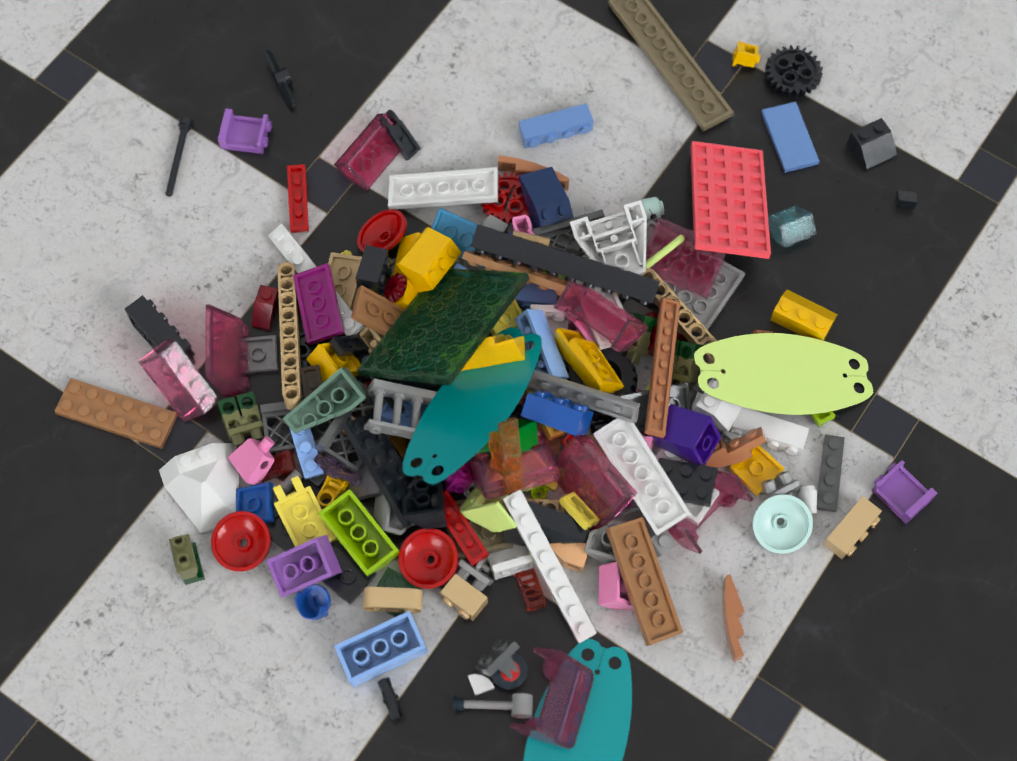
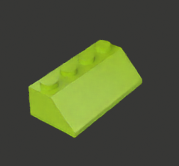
[318,489,399,576]

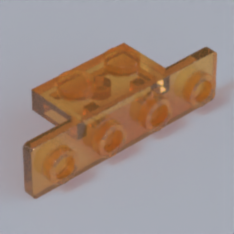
[488,417,524,495]

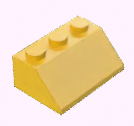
[397,227,461,293]
[770,290,838,341]

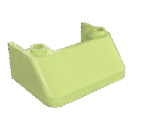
[460,450,552,532]

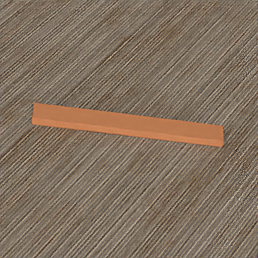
[644,297,680,438]

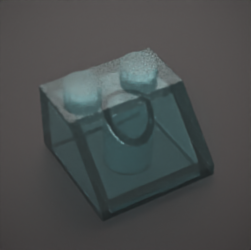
[768,205,817,247]

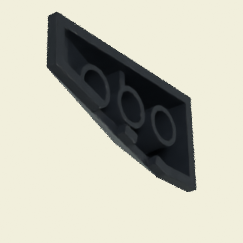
[402,454,447,530]
[503,500,590,546]

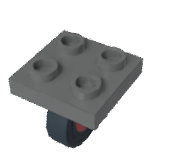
[474,639,527,690]

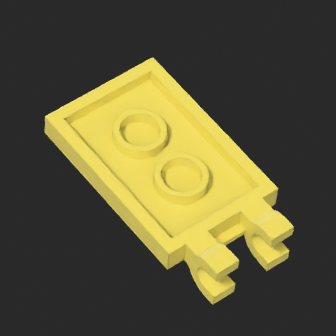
[273,476,337,547]

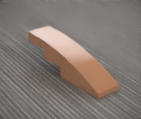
[498,155,569,190]
[722,574,745,662]

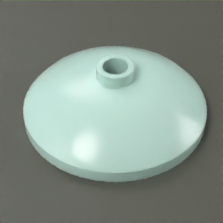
[752,494,813,554]

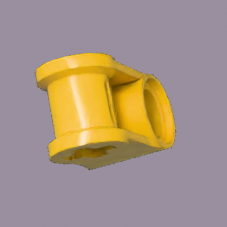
[317,473,349,510]

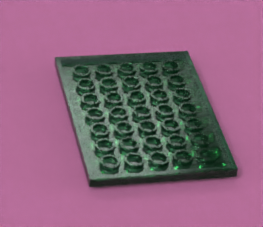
[357,269,530,385]

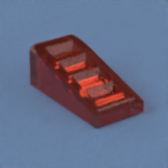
[515,568,546,612]

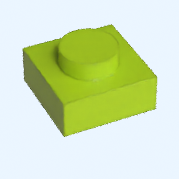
[809,411,836,427]

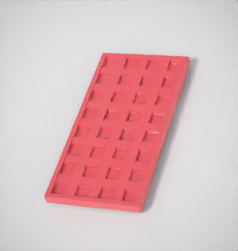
[690,141,771,259]

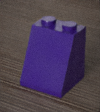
[652,404,721,466]

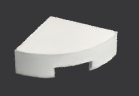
[468,674,495,696]

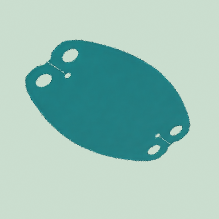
[403,327,542,484]
[523,638,632,761]

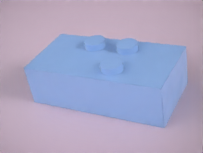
[334,611,429,687]

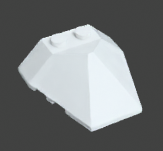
[570,200,647,275]
[159,443,240,534]

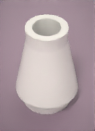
[798,485,817,515]

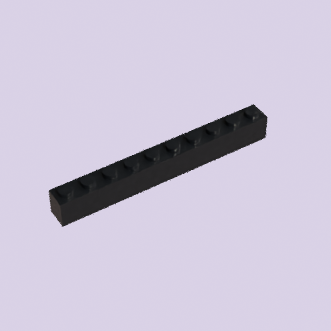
[471,225,660,306]

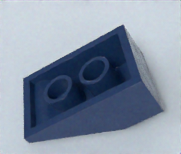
[518,167,574,229]

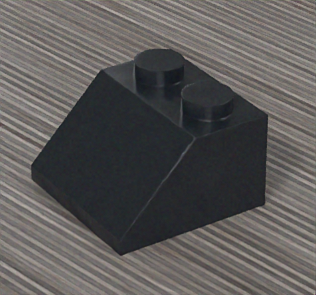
[847,118,897,171]

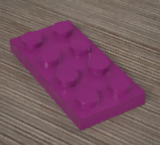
[293,263,345,345]

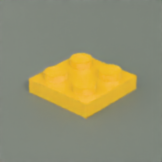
[729,445,785,496]

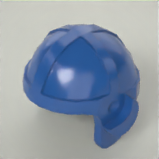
[295,585,331,620]

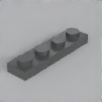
[817,434,845,513]

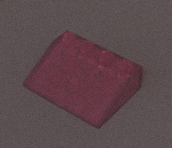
[646,218,727,298]
[206,304,249,398]
[551,434,638,529]

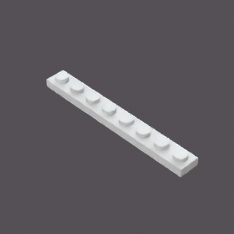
[268,223,365,336]
[502,489,597,643]

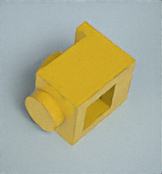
[732,41,760,68]

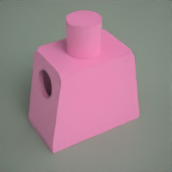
[228,436,275,485]

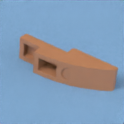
[705,427,767,468]

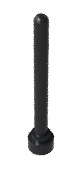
[165,117,194,197]

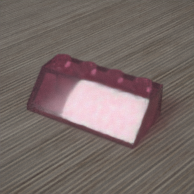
[334,113,400,190]
[138,338,219,422]

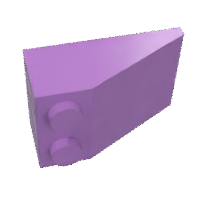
[266,535,342,598]

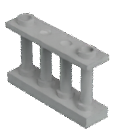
[364,379,437,439]

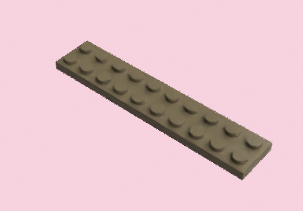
[608,0,734,131]

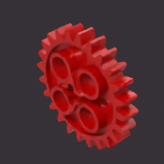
[481,171,530,227]

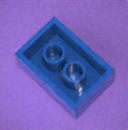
[521,390,594,436]

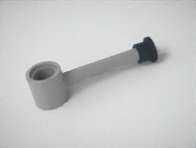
[453,693,533,718]

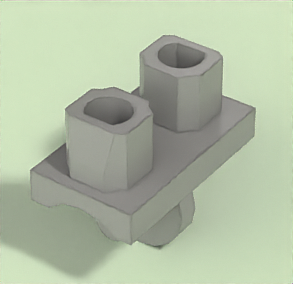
[760,471,800,500]
[456,558,494,592]

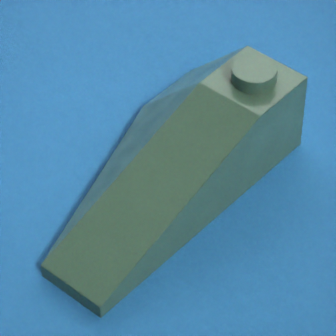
[283,367,367,434]

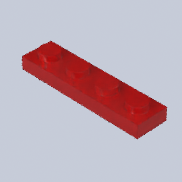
[287,164,309,233]
[444,490,489,566]

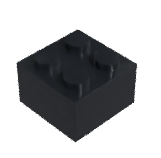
[355,245,392,296]

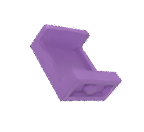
[218,109,272,154]
[872,460,937,524]

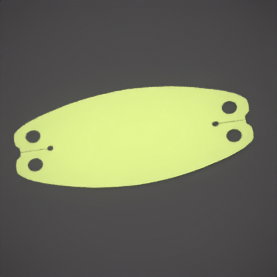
[694,333,873,415]

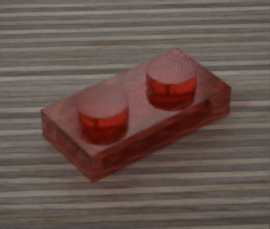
[261,449,296,483]

